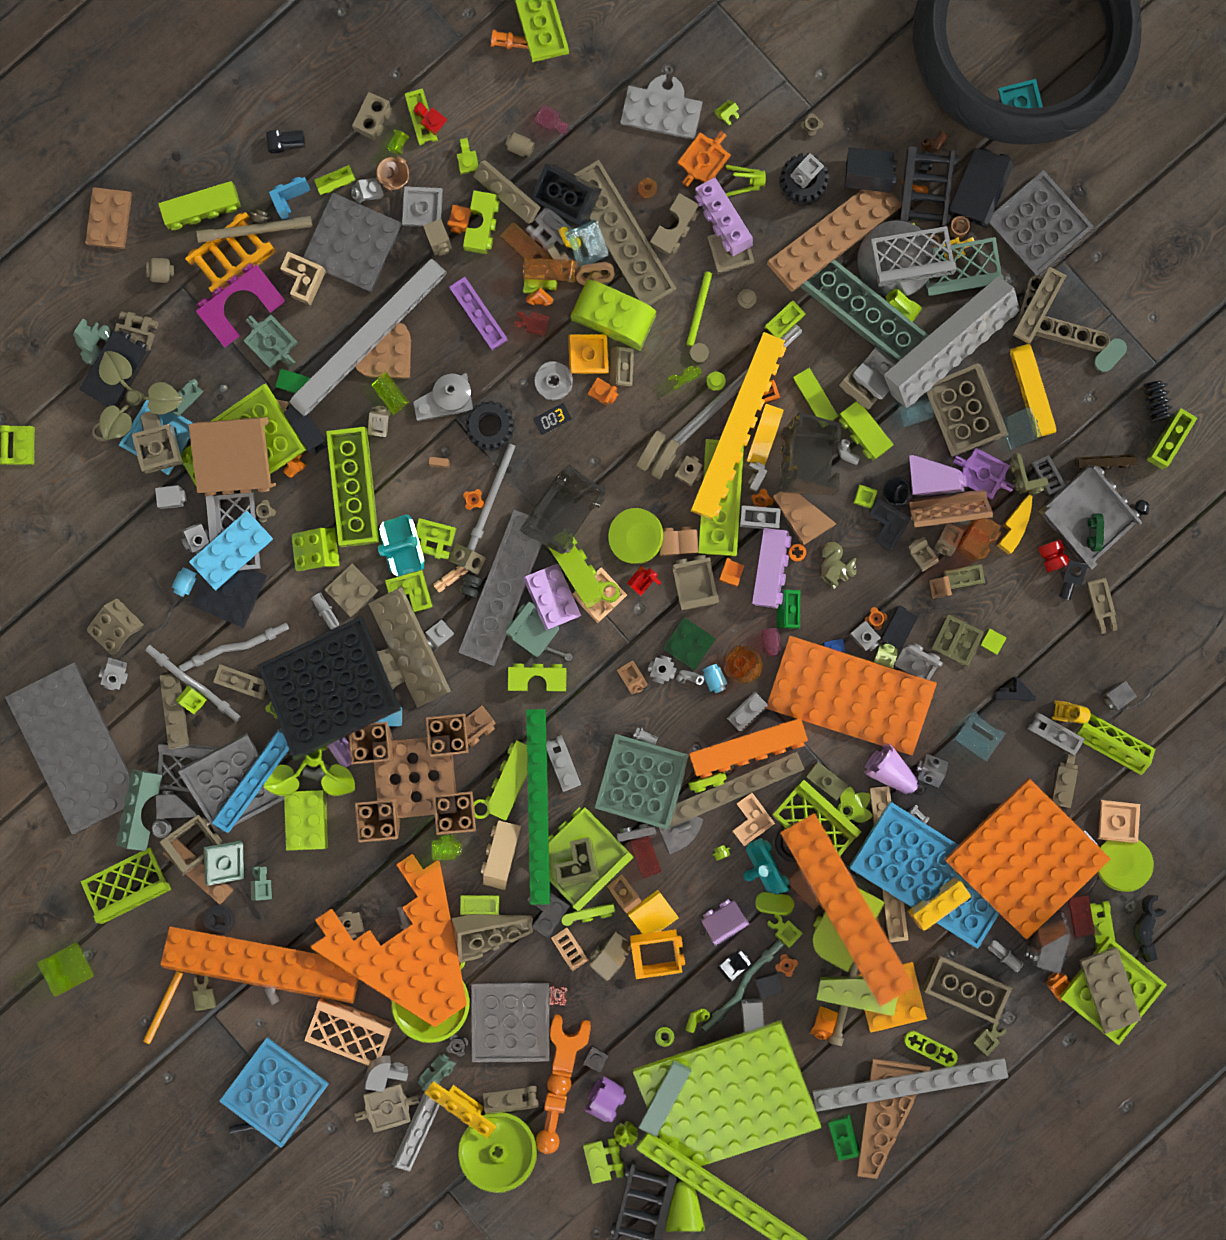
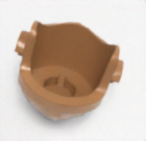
[376,156,409,192]

